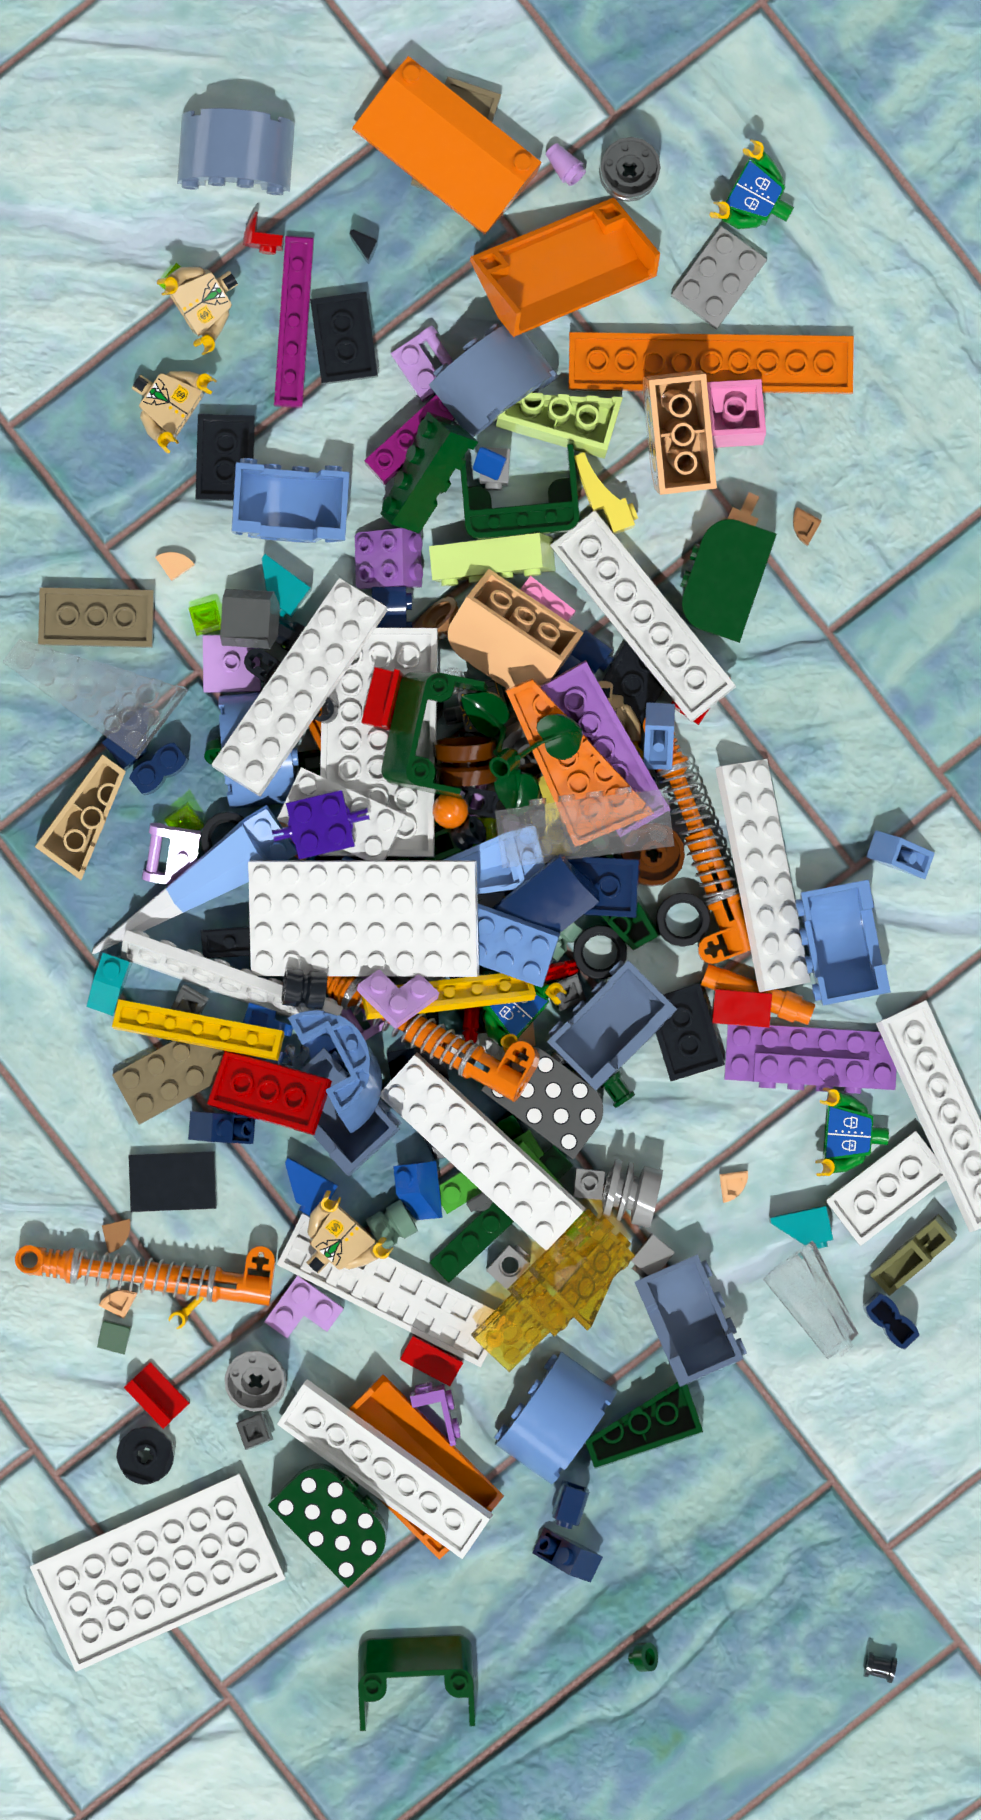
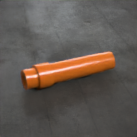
[701,964,816,1025]

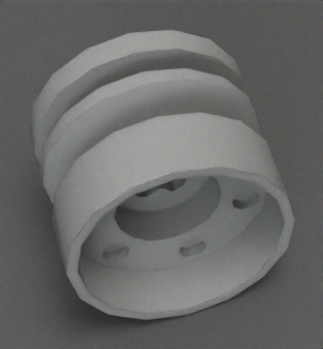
[601,1159,663,1228]
[224,1351,287,1412]

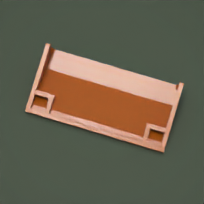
[352,56,542,235]
[470,197,660,337]
[348,1374,504,1560]

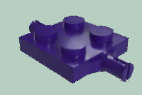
[272,790,370,859]

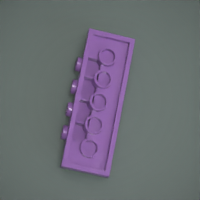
[540,660,670,838]
[724,1024,897,1094]

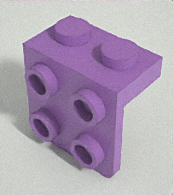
[355,528,423,589]
[410,1382,461,1446]

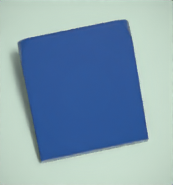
[473,447,506,480]

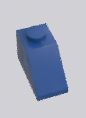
[285,1158,338,1216]
[393,1161,443,1220]

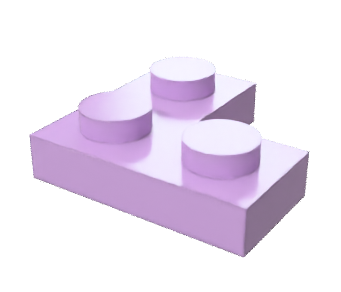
[357,969,439,1029]
[264,1275,344,1338]

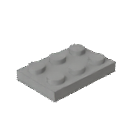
[671,226,767,330]

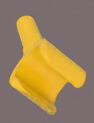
[169,1297,204,1329]

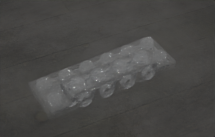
[495,787,674,868]

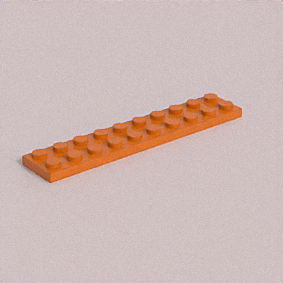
[569,332,854,394]

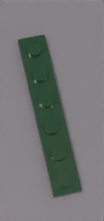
[429,1145,573,1283]

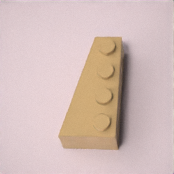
[35,754,126,880]

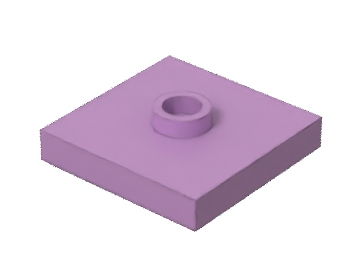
[203,635,261,693]

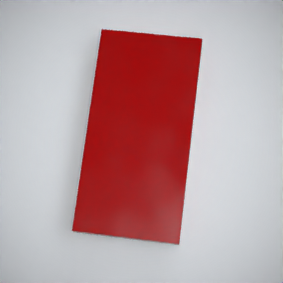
[207,1051,332,1135]

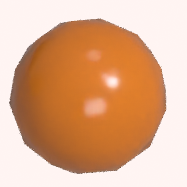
[432,795,468,829]

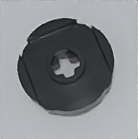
[116,1426,174,1485]

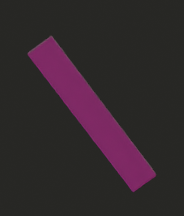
[274,236,314,408]

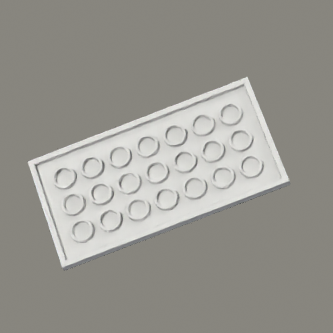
[319,628,438,857]
[248,860,479,977]
[30,1473,286,1672]

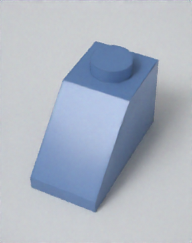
[644,703,675,770]
[866,831,935,879]

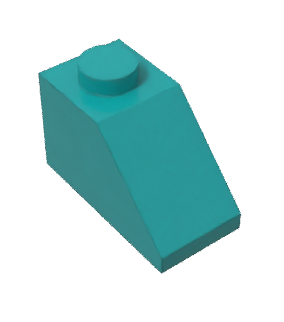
[262,554,312,618]
[86,953,132,1016]
[769,1206,833,1250]

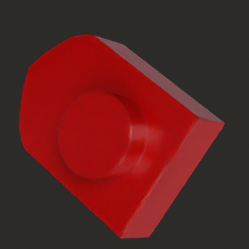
[243,212,284,255]

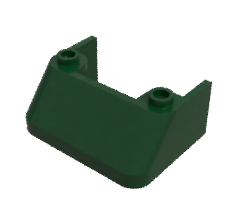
[460,444,580,540]
[381,672,488,799]
[358,1634,475,1731]

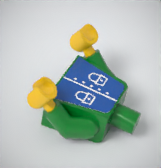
[709,139,794,229]
[482,982,567,1053]
[815,1087,889,1176]

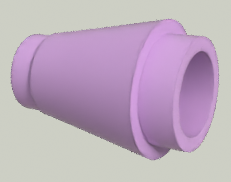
[545,143,586,186]

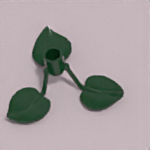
[461,691,583,820]

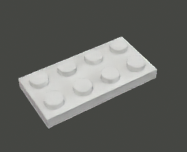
[277,768,406,860]
[825,1131,946,1246]

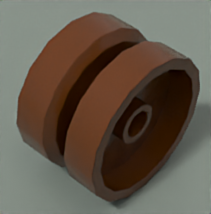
[433,736,498,786]
[621,823,685,887]

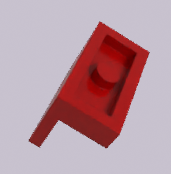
[361,667,404,730]
[712,989,772,1028]
[400,1334,464,1386]
[124,1362,190,1429]

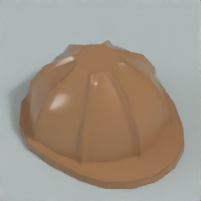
[414,597,459,640]

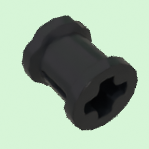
[863,1652,897,1683]

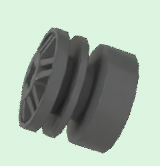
[599,137,661,202]

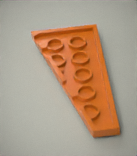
[506,678,654,847]

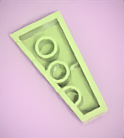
[496,393,623,459]
[429,533,556,586]

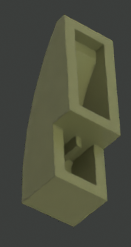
[870,1214,957,1296]

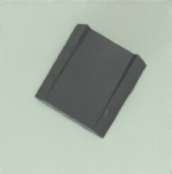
[220,589,280,649]

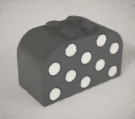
[481,1047,603,1160]

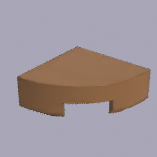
[793,507,821,546]
[102,1219,131,1253]

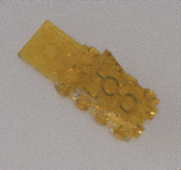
[471,1208,635,1372]

